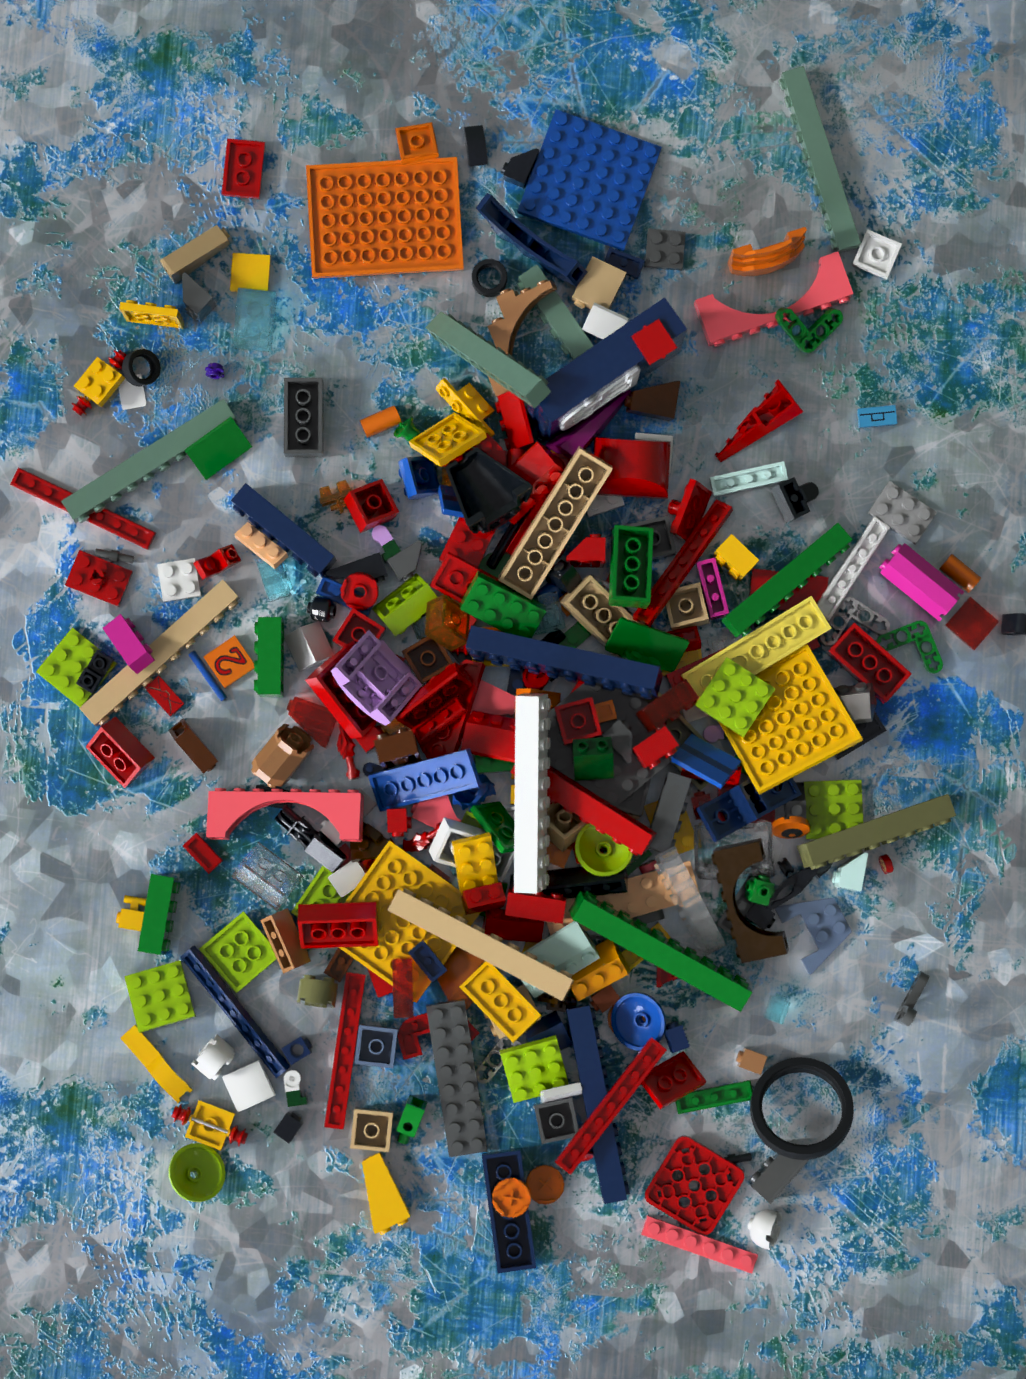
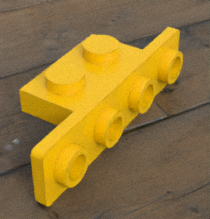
[436,378,495,437]

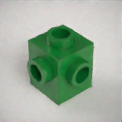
[744,874,775,906]

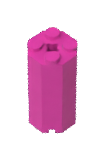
[879,543,964,622]

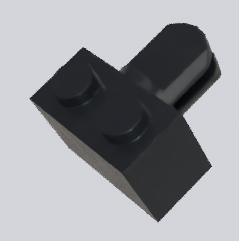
[770,477,819,523]

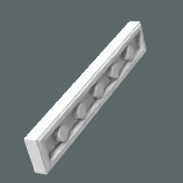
[817,516,890,621]

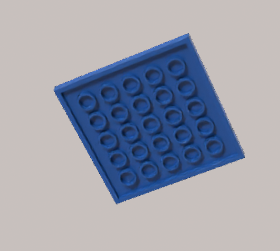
[517,109,662,251]

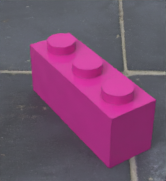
[696,558,729,620]
[103,614,155,674]

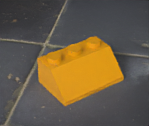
[571,939,631,1002]

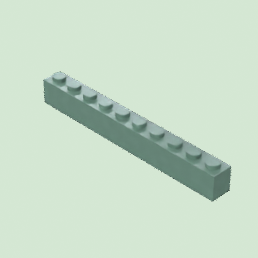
[779,66,861,254]
[425,312,551,408]
[61,399,237,523]

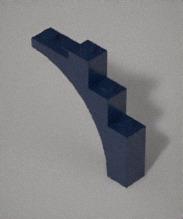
[476,193,587,287]

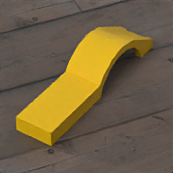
[120,1025,193,1103]

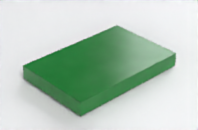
[185,417,252,480]
[470,801,515,854]

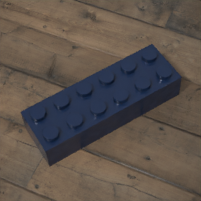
[231,483,337,578]
[482,1148,536,1273]

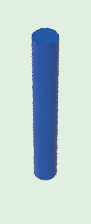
[189,651,227,702]

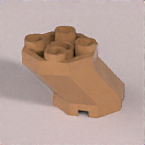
[251,724,314,788]

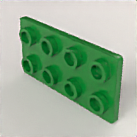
[605,617,689,672]

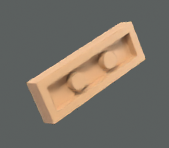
[234,522,289,569]

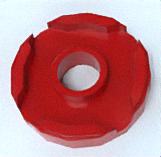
[341,572,379,610]

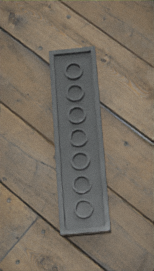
[426,999,488,1157]

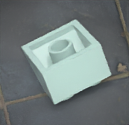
[832,852,868,892]

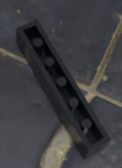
[509,867,628,899]

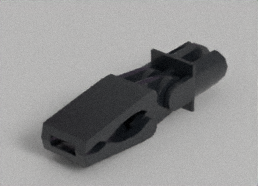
[274,805,347,873]
[764,861,832,911]

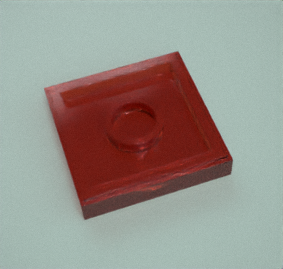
[944,597,999,651]

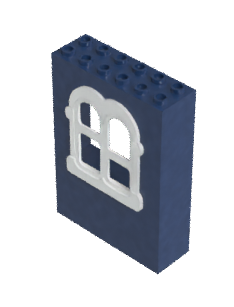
[527,297,687,442]

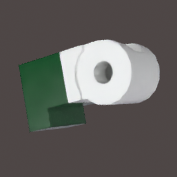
[284,1070,308,1107]

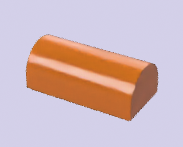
[359,405,402,438]
[939,554,981,593]

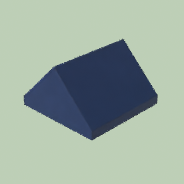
[524,1011,573,1051]

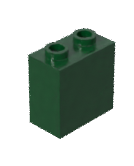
[572,737,614,781]

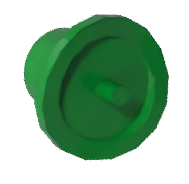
[393,416,421,442]

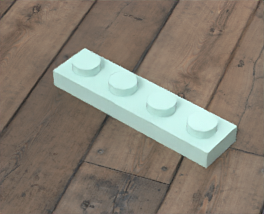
[709,461,788,497]

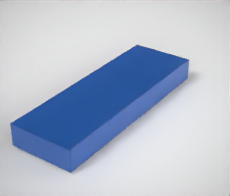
[316,576,373,617]

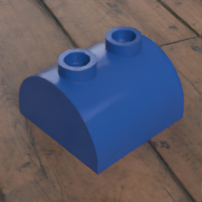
[398,456,439,500]

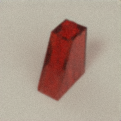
[286,697,337,749]

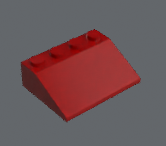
[305,641,378,739]

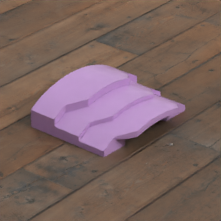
[331,630,422,726]

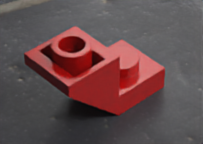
[193,544,241,580]

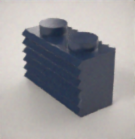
[664,1021,690,1053]

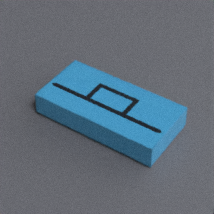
[857,405,898,428]

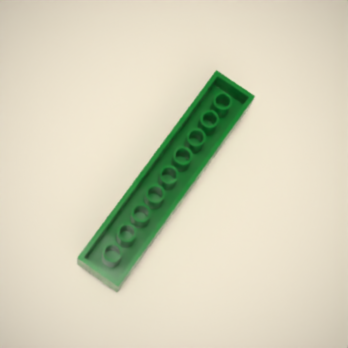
[569,891,752,1012]

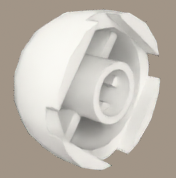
[748,1209,782,1250]

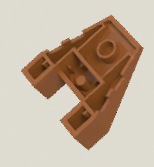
[437,947,502,1010]

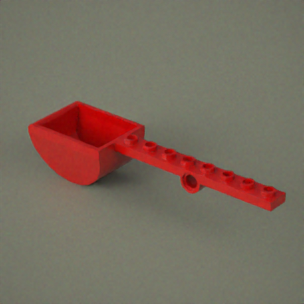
[442,437,671,499]

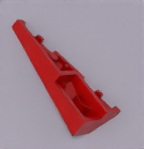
[715,379,803,462]

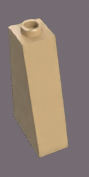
[160,225,230,284]

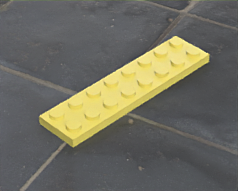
[681,596,831,701]

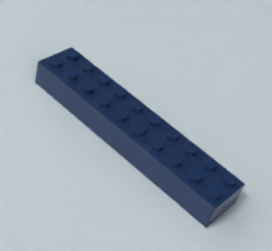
[465,625,663,699]
[566,1004,630,1204]

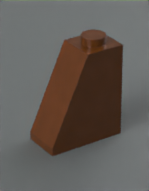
[624,381,680,421]
[168,718,218,774]

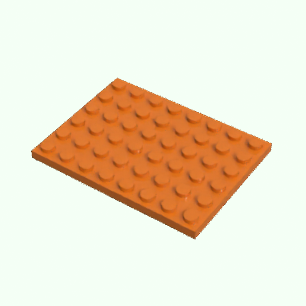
[306,157,464,279]

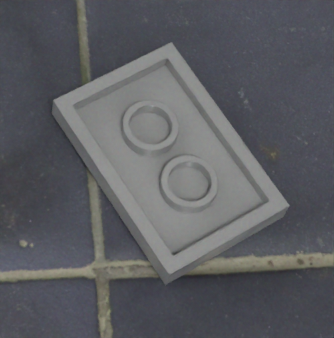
[868,481,937,544]

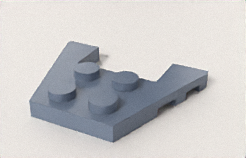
[774,897,852,975]

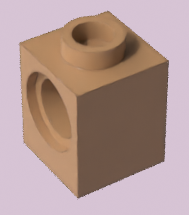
[736,1048,767,1075]

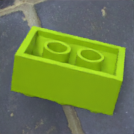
[372,573,440,637]

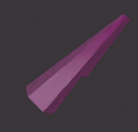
[545,390,631,460]

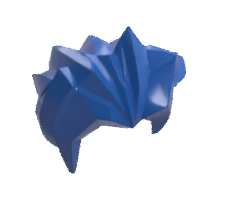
[452,774,496,812]

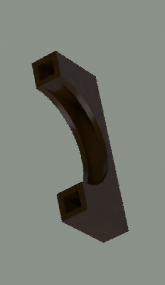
[712,838,789,963]

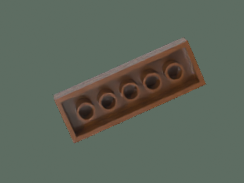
[373,728,421,769]

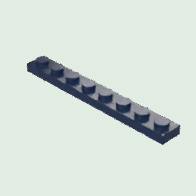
[181,945,291,1078]

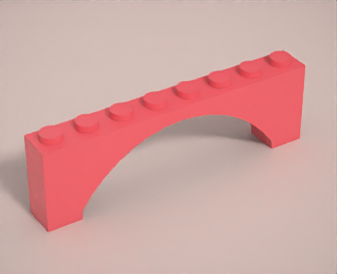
[694,251,854,347]
[410,680,516,829]
[206,788,364,842]

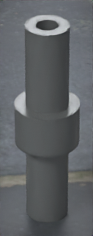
[95,549,134,564]

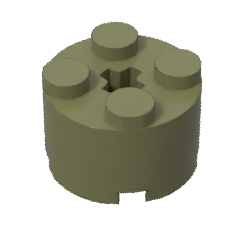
[296,975,338,1008]

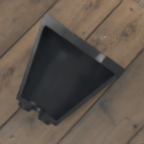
[445,447,533,534]

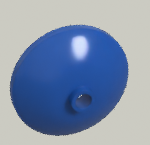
[611,992,666,1051]

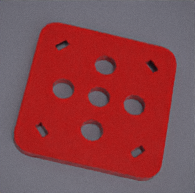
[645,1135,744,1235]

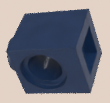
[281,1036,313,1065]

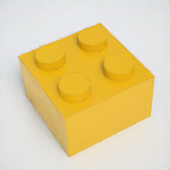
[713,534,759,581]

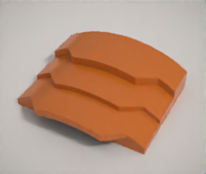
[728,227,807,276]

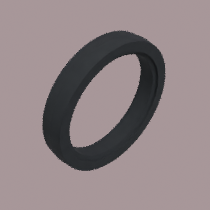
[750,1057,854,1160]

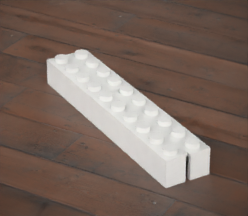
[514,693,551,894]

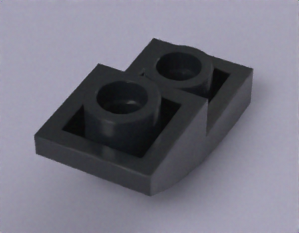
[463,125,488,166]
[76,649,115,693]

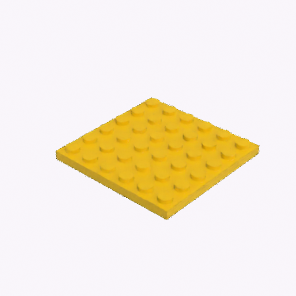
[719,644,863,795]
[338,840,481,1003]

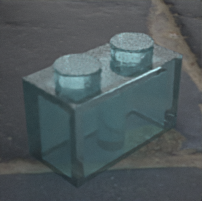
[257,561,294,602]

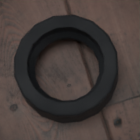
[472,259,507,297]
[122,349,161,387]

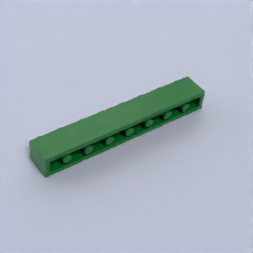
[721,523,853,638]

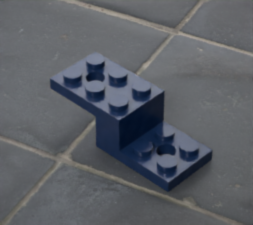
[696,778,802,843]

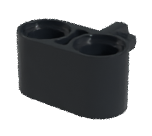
[1001,613,1026,636]

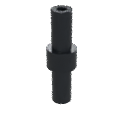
[724,1153,752,1165]

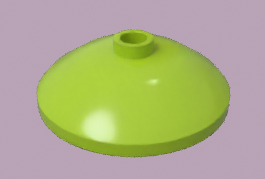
[575,823,633,877]
[169,1143,225,1202]

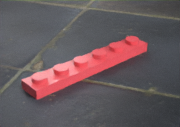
[641,1215,758,1274]

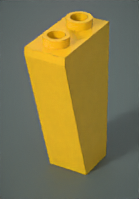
[362,1152,411,1235]

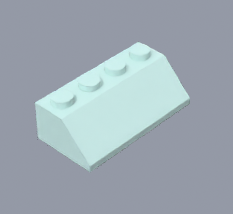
[522,921,600,998]

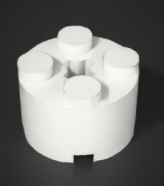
[191,1034,235,1080]

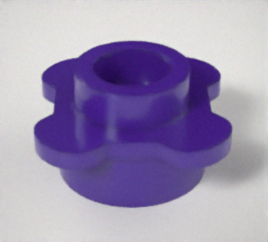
[205,363,224,379]

